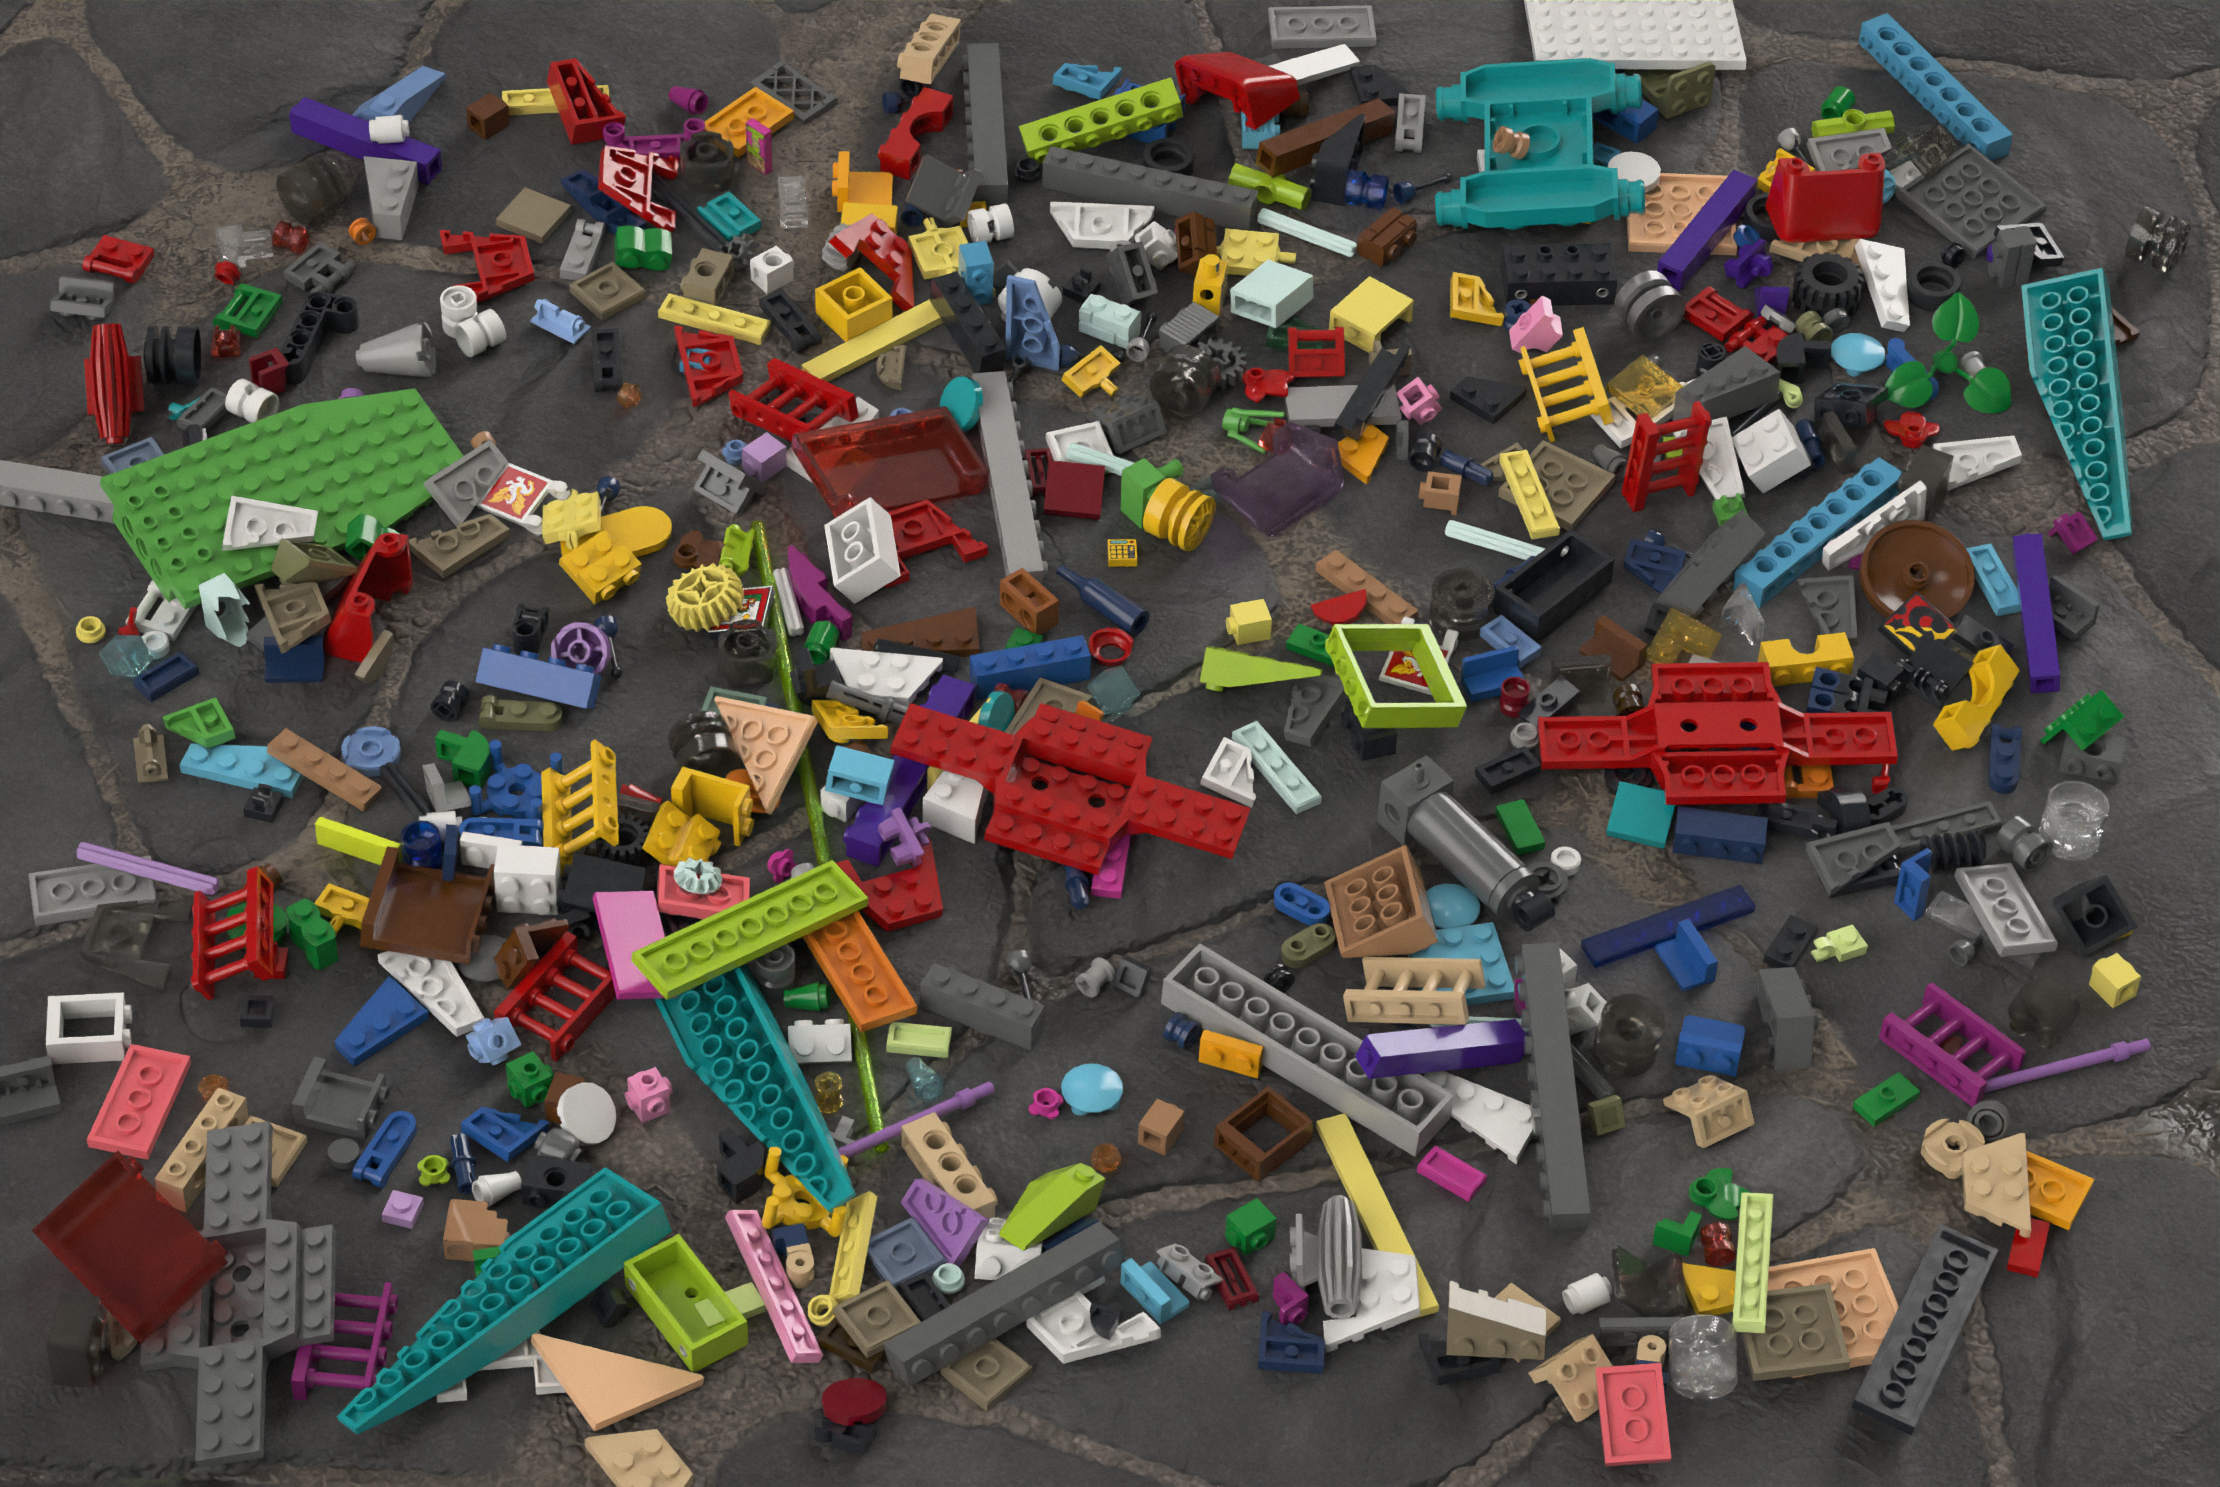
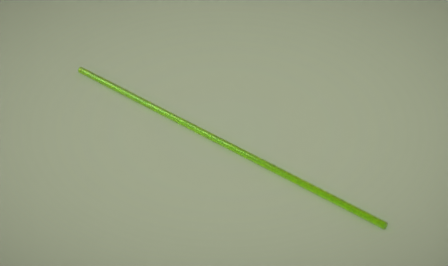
[750,520,889,1153]

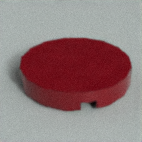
[822,1378,887,1426]

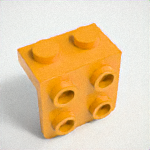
[832,151,893,212]
[1198,1029,1264,1079]

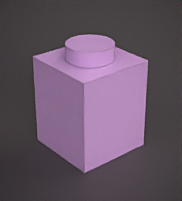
[742,432,787,483]

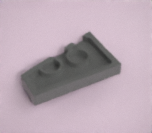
[1796,575,1858,646]
[1284,675,1347,747]
[1805,822,1901,896]

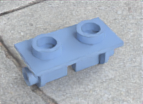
[530,299,591,344]

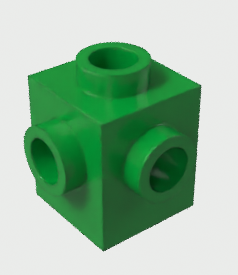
[506,1051,554,1108]

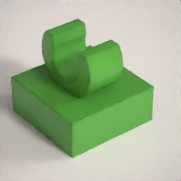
[1712,493,1748,526]

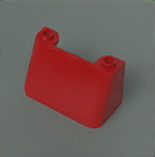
[1175,52,1300,130]
[1765,153,1885,243]
[323,533,413,663]

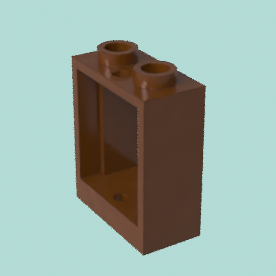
[1214,1086,1313,1182]

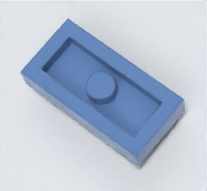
[1480,615,1542,668]

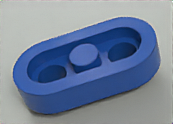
[1274,882,1330,926]

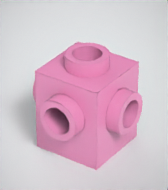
[1396,377,1442,426]
[625,1067,673,1123]

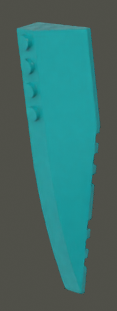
[2021,268,2132,541]
[654,963,856,1213]
[337,1167,672,1434]

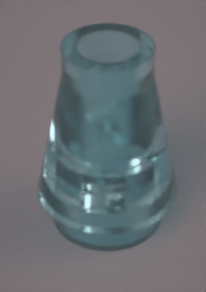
[906,1057,943,1101]

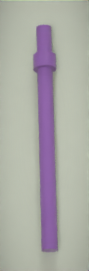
[1985,1038,2151,1093]
[838,1081,995,1158]

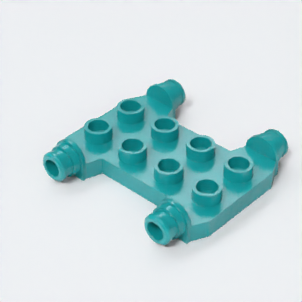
[1435,58,1646,230]

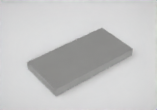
[1268,5,1377,49]
[1284,384,1401,428]
[29,855,158,926]
[1954,863,2058,957]

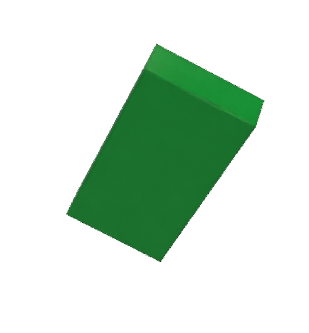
[1495,799,1545,855]

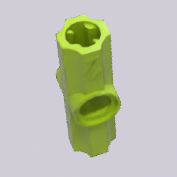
[1811,109,1895,138]
[1228,163,1311,211]

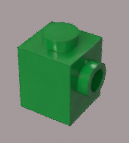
[1225,1198,1277,1256]

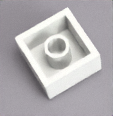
[1732,409,1811,494]
[494,844,562,915]

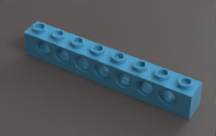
[1859,13,2013,161]
[1733,457,1905,609]

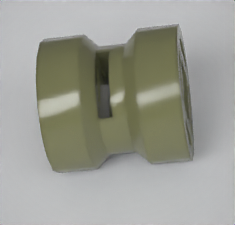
[1795,311,1833,341]

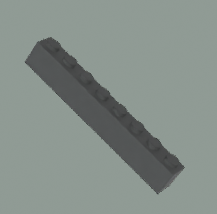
[962,43,1008,205]
[1042,146,1258,231]
[883,1221,1125,1387]

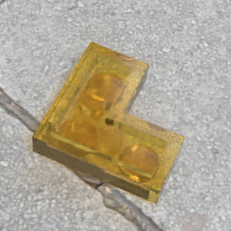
[1646,607,1722,664]

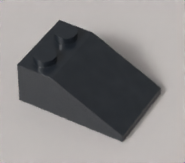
[1310,114,1365,207]

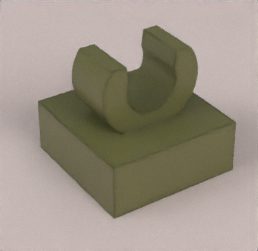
[1587,1095,1626,1136]

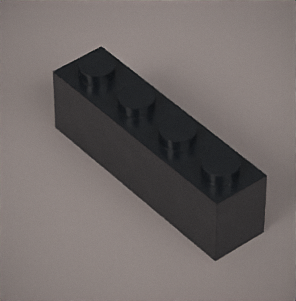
[930,271,1007,373]

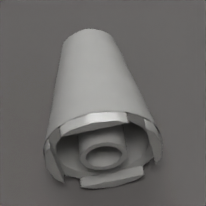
[356,322,436,378]

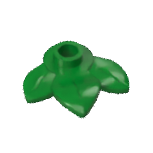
[1688,1168,1751,1221]

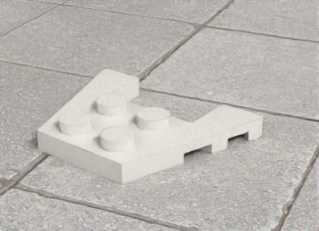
[1323,1248,1421,1352]
[1026,1276,1161,1364]
[437,1331,566,1403]

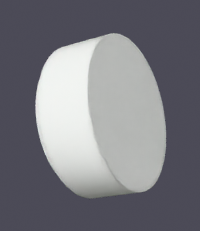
[140,631,170,659]
[1550,847,1581,876]

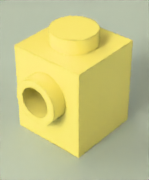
[1226,599,1272,645]
[2089,953,2141,1008]

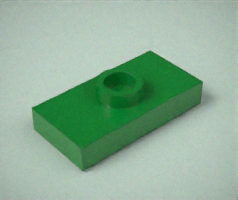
[1286,623,1335,667]
[1853,1072,1920,1127]

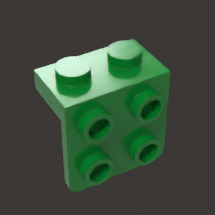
[2040,689,2125,751]

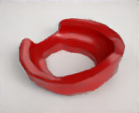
[1089,628,1134,667]

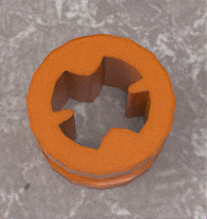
[348,218,376,245]

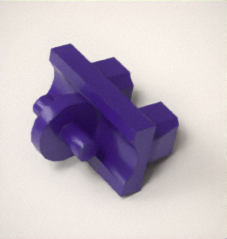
[1724,239,1773,288]

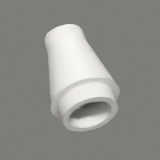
[472,1171,522,1206]

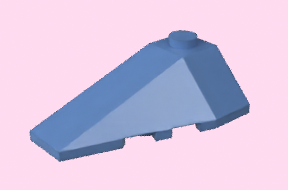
[353,66,446,122]
[1005,275,1061,371]

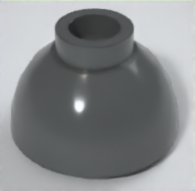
[1967,1100,2011,1142]

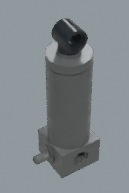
[1377,755,1555,932]

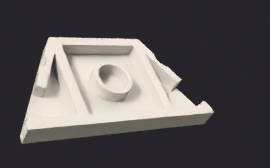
[1050,202,1154,249]
[830,648,943,706]

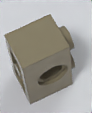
[680,248,734,306]

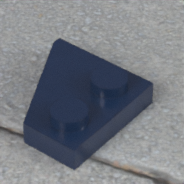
[1623,539,1686,594]
[1258,1311,1325,1374]

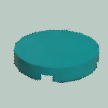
[939,376,983,433]
[978,691,1015,732]

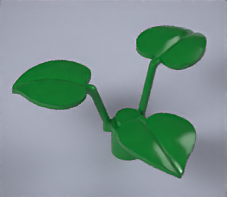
[1884,292,2011,413]

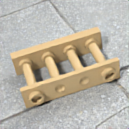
[1343,957,1486,1025]

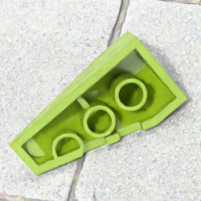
[1200,646,1323,692]
[999,1163,1106,1251]

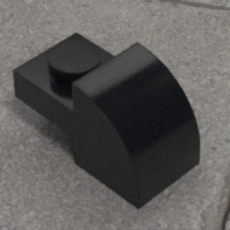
[1817,787,1871,834]

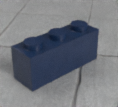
[1672,806,1768,864]

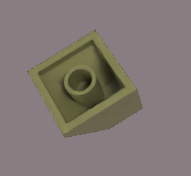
[271,538,358,584]

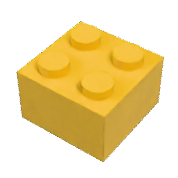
[815,267,892,342]

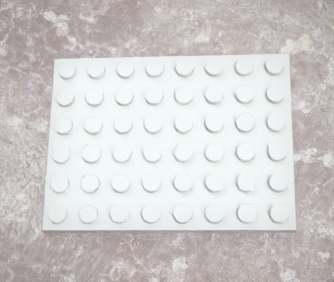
[1524,0,1747,70]

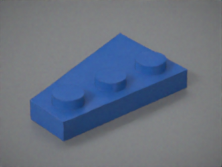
[334,975,429,1067]

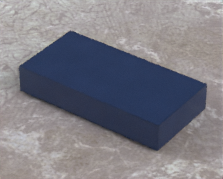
[133,651,199,702]
[442,824,458,881]

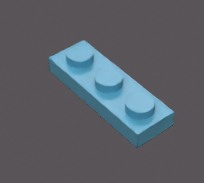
[1966,543,2020,616]

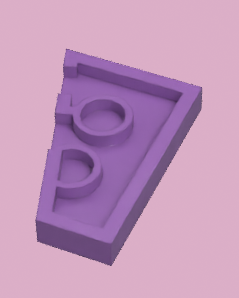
[900,1179,990,1268]

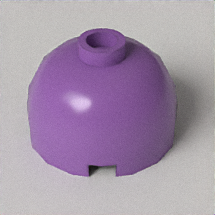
[551,622,611,674]

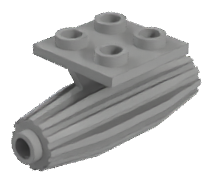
[1290,1195,1362,1319]

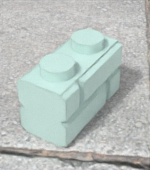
[1079,294,1141,349]

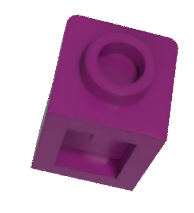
[2047,511,2098,555]
[1273,1271,1309,1326]

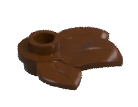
[673,530,726,569]

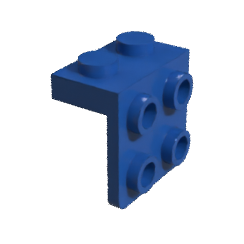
[1675,1015,1745,1076]

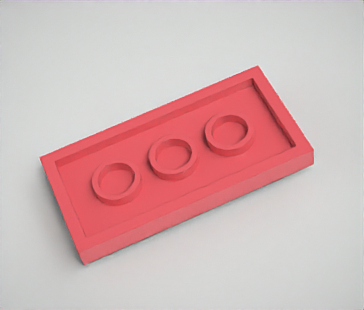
[87,1044,191,1160]

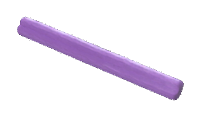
[76,842,219,895]

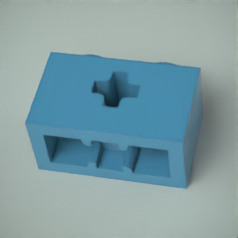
[958,241,994,305]

